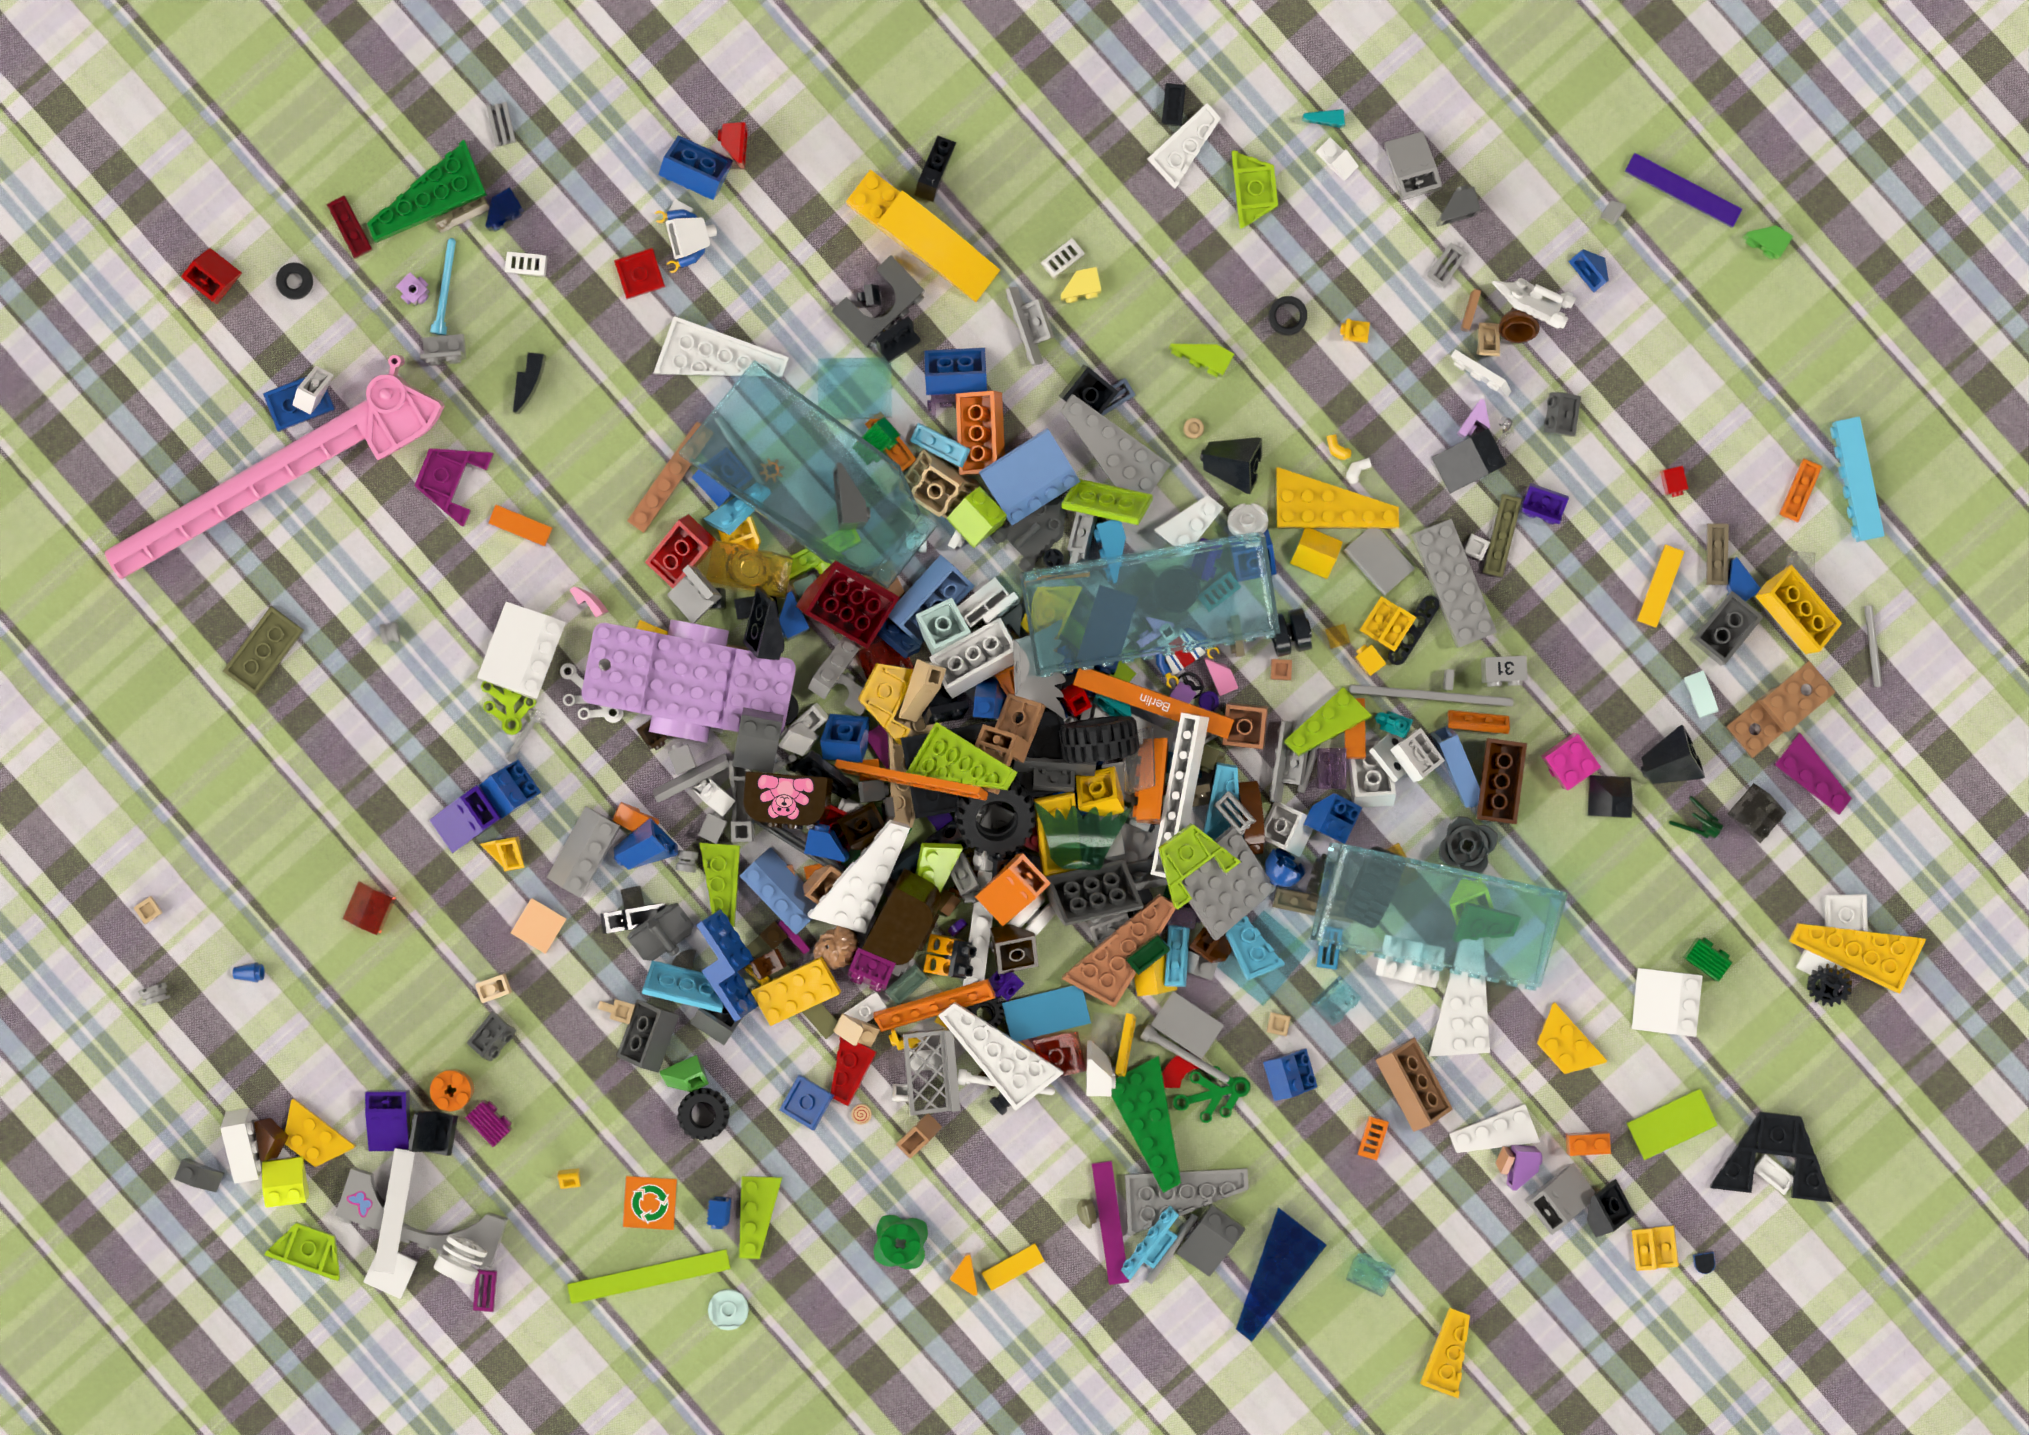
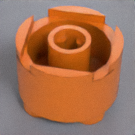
[430,1069,474,1111]

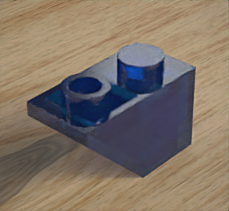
[485,187,525,232]

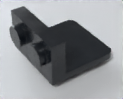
[922,683,969,725]
[409,1111,458,1156]

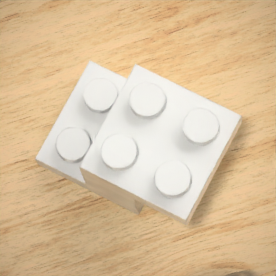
[1390,728,1445,782]
[1375,935,1445,988]

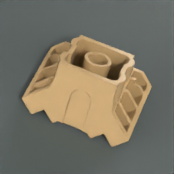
[900,448,980,519]

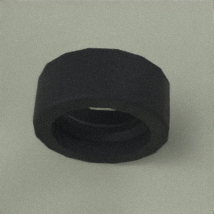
[1269,296,1307,335]

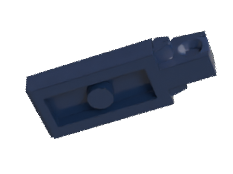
[877,619,921,658]

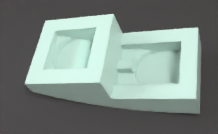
[1684,671,1719,718]

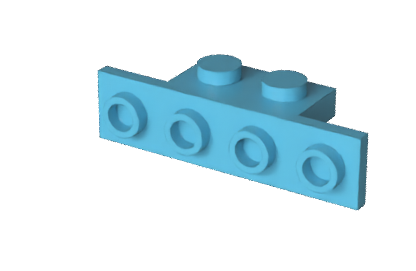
[1121,1206,1179,1280]

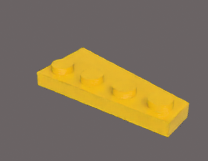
[1420,1307,1470,1399]

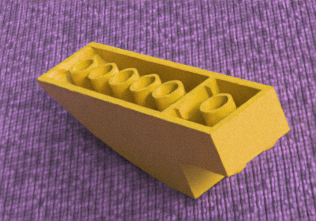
[846,169,1000,302]

